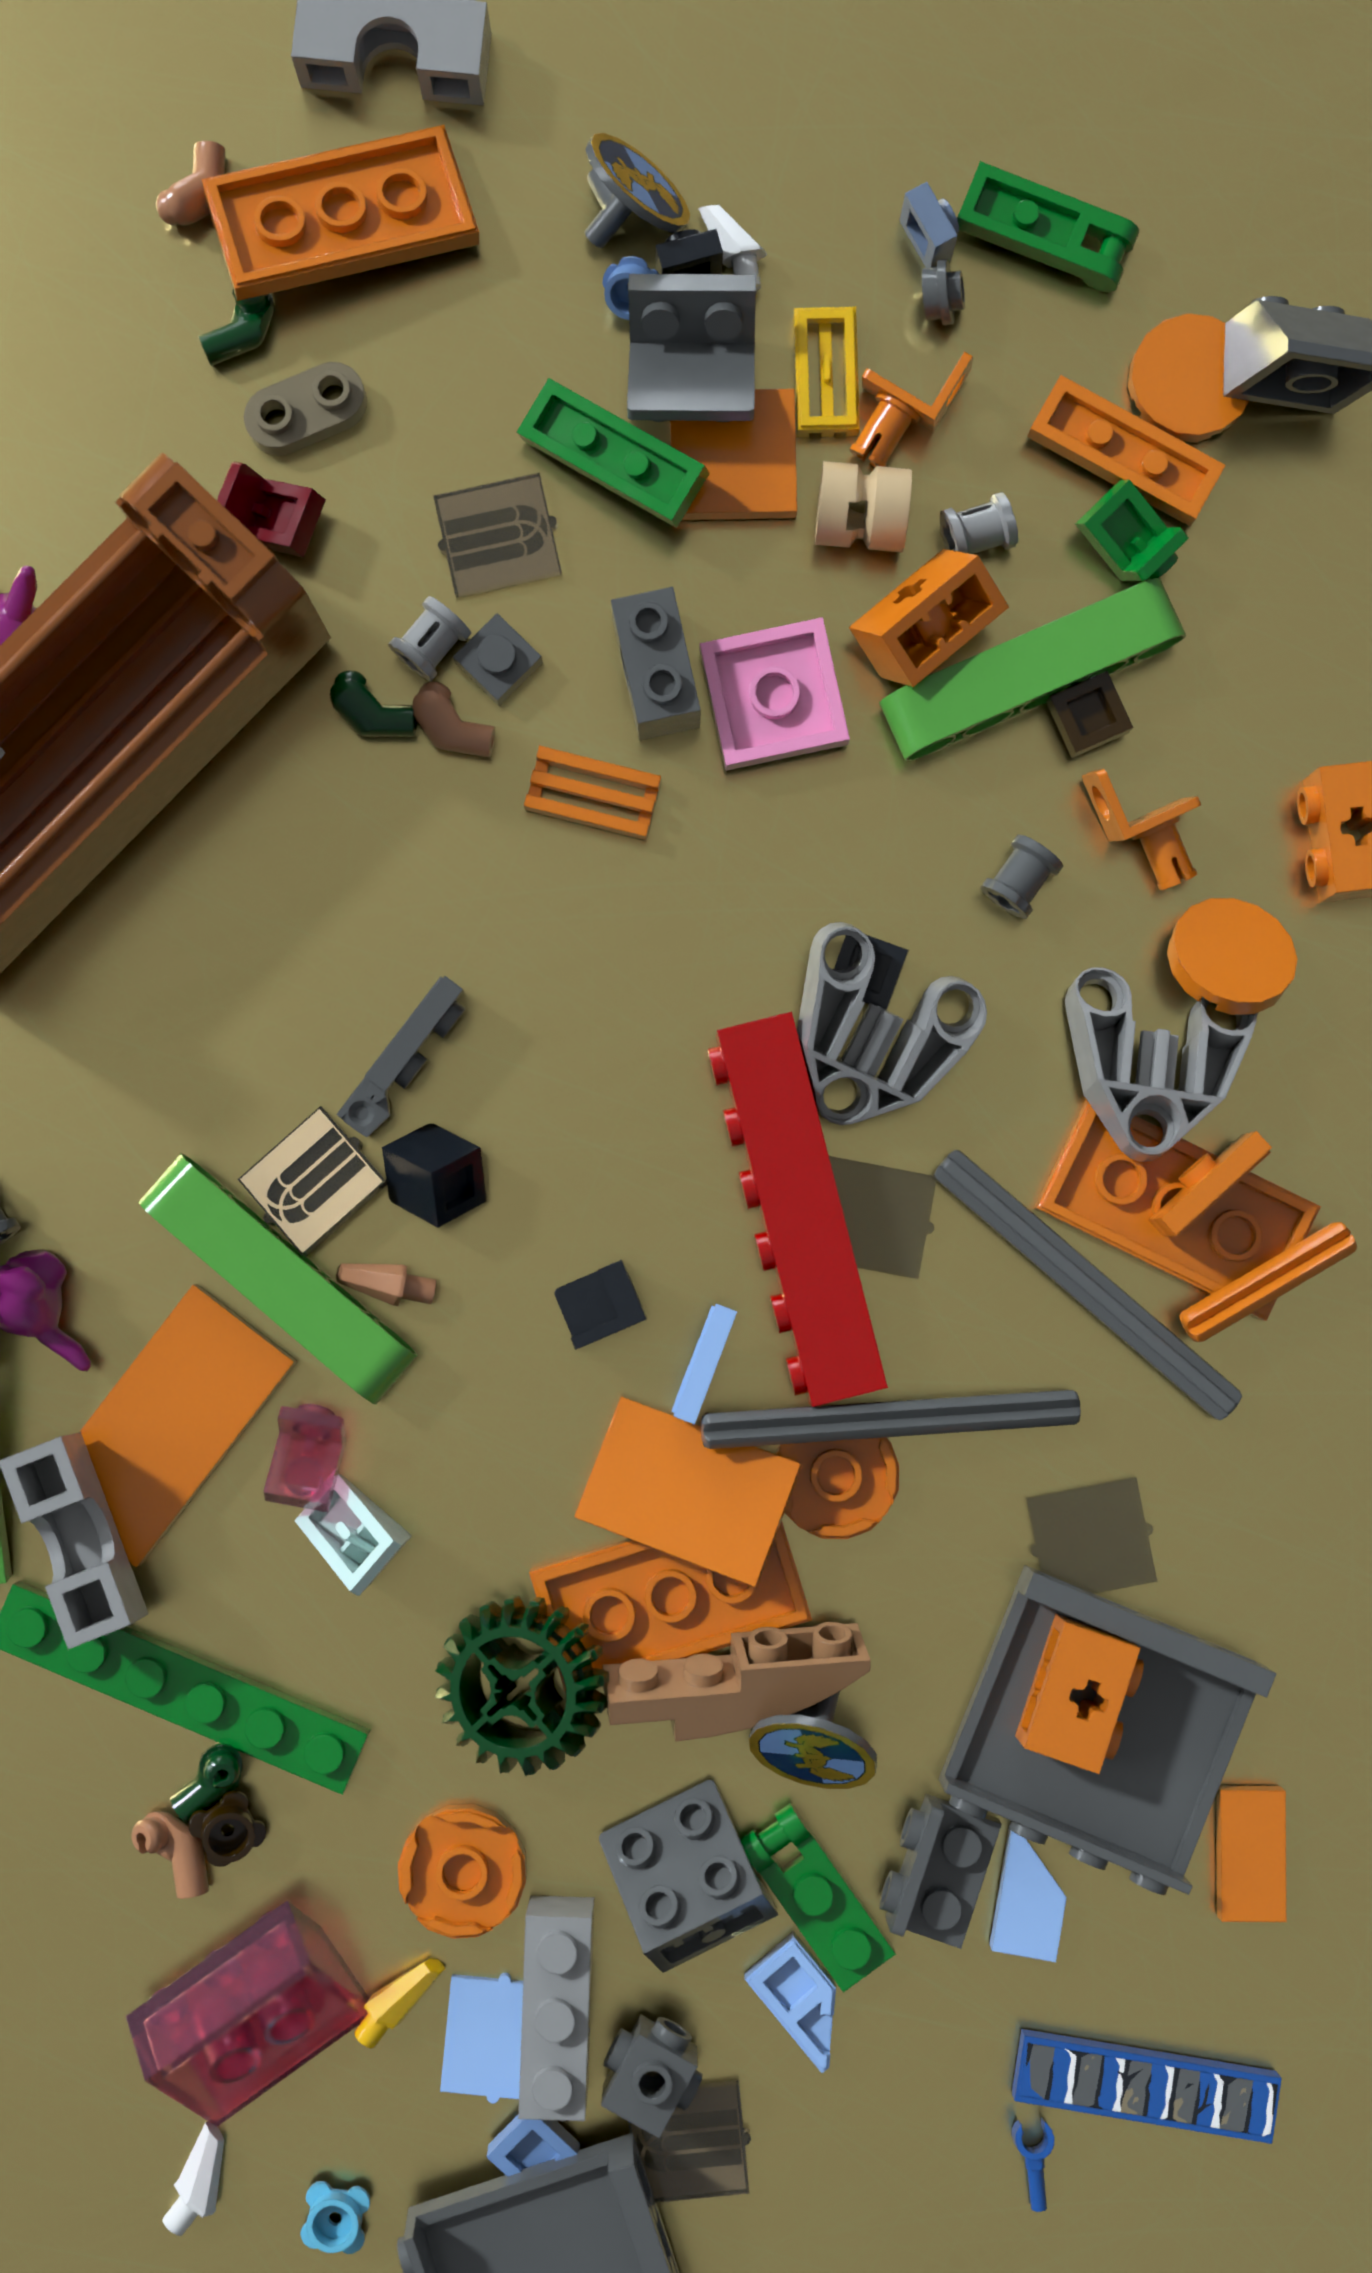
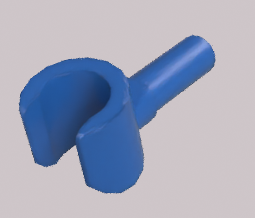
[1011,2118,1054,2212]

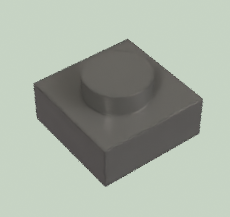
[453,613,543,706]

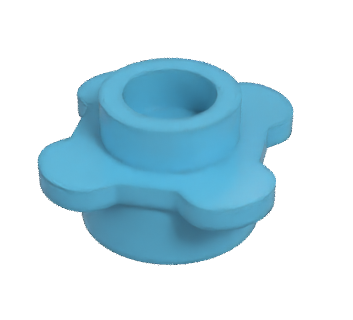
[300,2181,371,2254]

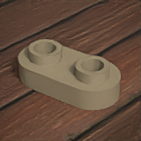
[244,362,367,456]

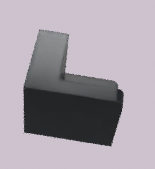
[382,1123,487,1228]
[554,1260,648,1350]

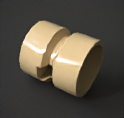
[815,461,912,553]

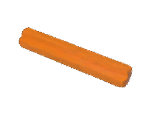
[1179,1222,1357,1342]

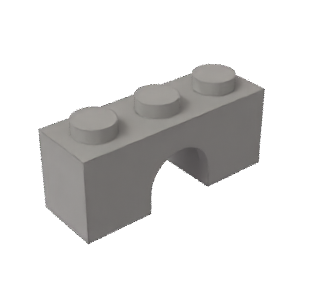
[291,0,492,106]
[0,1432,149,1649]
[518,1895,595,2121]

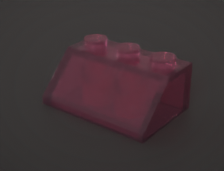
[126,1900,370,2127]

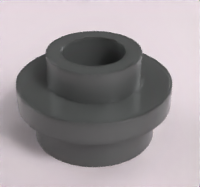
[922,259,965,325]

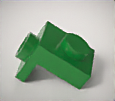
[1075,479,1189,581]

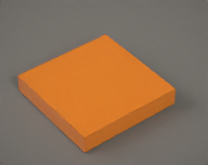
[670,389,797,520]

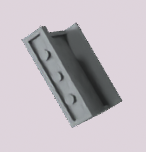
[938,1565,1277,1895]
[397,2132,680,2273]

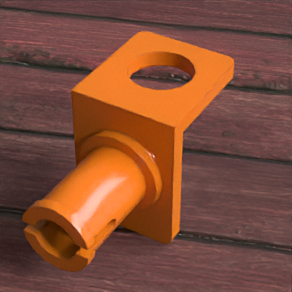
[849,352,973,468]
[1082,769,1201,890]

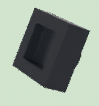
[655,229,723,274]
[834,934,909,1010]

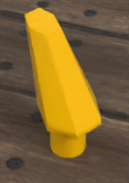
[354,1958,446,2048]

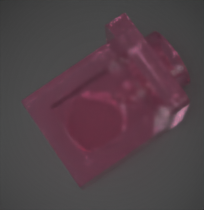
[263,1404,346,1513]

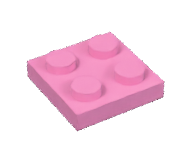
[699,617,850,771]

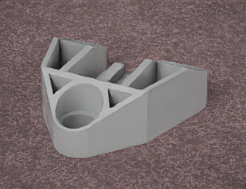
[797,922,987,1125]
[1065,968,1258,1162]

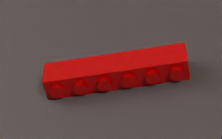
[707,1011,888,1407]

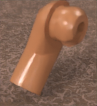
[156,141,226,226]
[412,681,495,758]
[132,1811,209,1899]

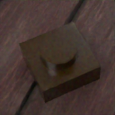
[1046,671,1133,758]

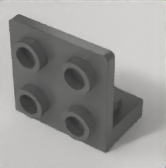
[627,274,756,422]
[599,1780,779,1973]

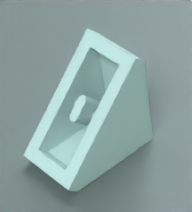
[294,1472,412,1596]

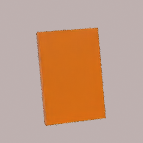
[574,1396,802,1588]

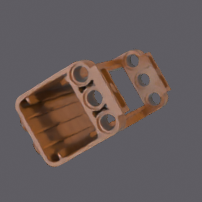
[0,453,331,974]

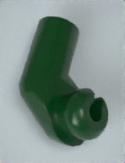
[198,289,274,366]
[330,670,416,737]
[170,1743,242,1823]

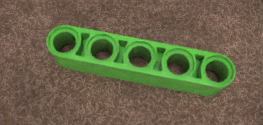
[879,578,1186,761]
[138,1153,418,1405]

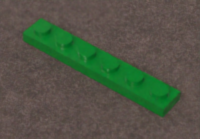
[0,1581,371,1795]

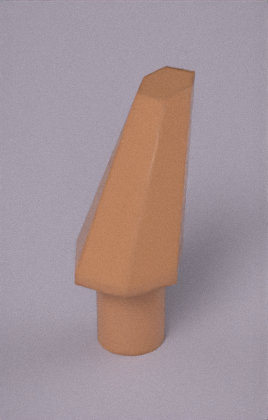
[336,1263,436,1306]

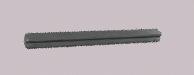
[934,1150,1242,1420]
[701,1390,1081,1449]

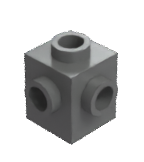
[601,2014,703,2138]

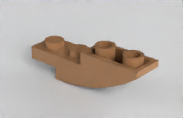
[603,1622,871,1742]

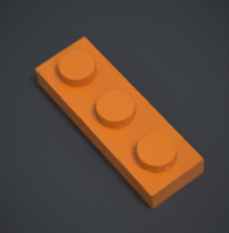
[1027,375,1226,527]

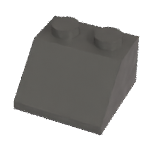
[1223,296,1372,414]

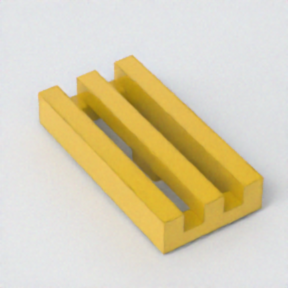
[793,307,860,438]

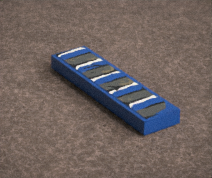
[1011,2029,1282,2144]

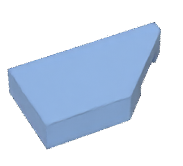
[672,1304,737,1424]
[989,1828,1067,1962]
[744,1931,836,2073]

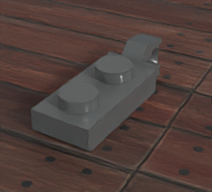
[336,976,466,1137]

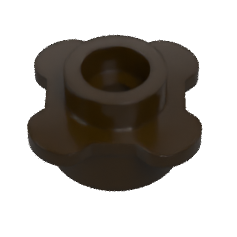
[188,1791,266,1867]

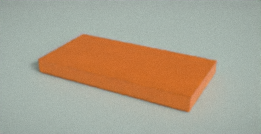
[202,125,479,301]
[1034,1099,1321,1321]
[80,1284,297,1568]
[529,1521,812,1697]

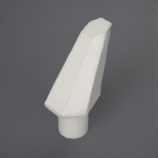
[699,205,767,291]
[163,2121,224,2236]

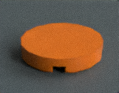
[1128,313,1249,443]
[1167,898,1298,1015]
[776,1437,899,1540]
[398,1804,527,1939]

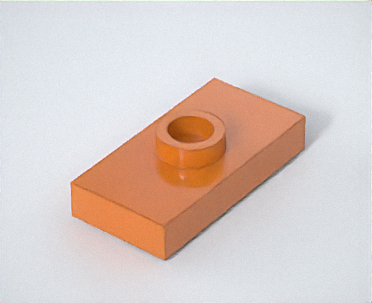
[1148,1131,1272,1237]

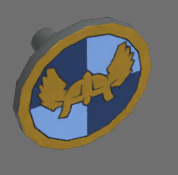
[584,133,691,248]
[749,1691,877,1789]

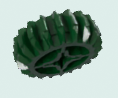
[435,1595,609,1776]

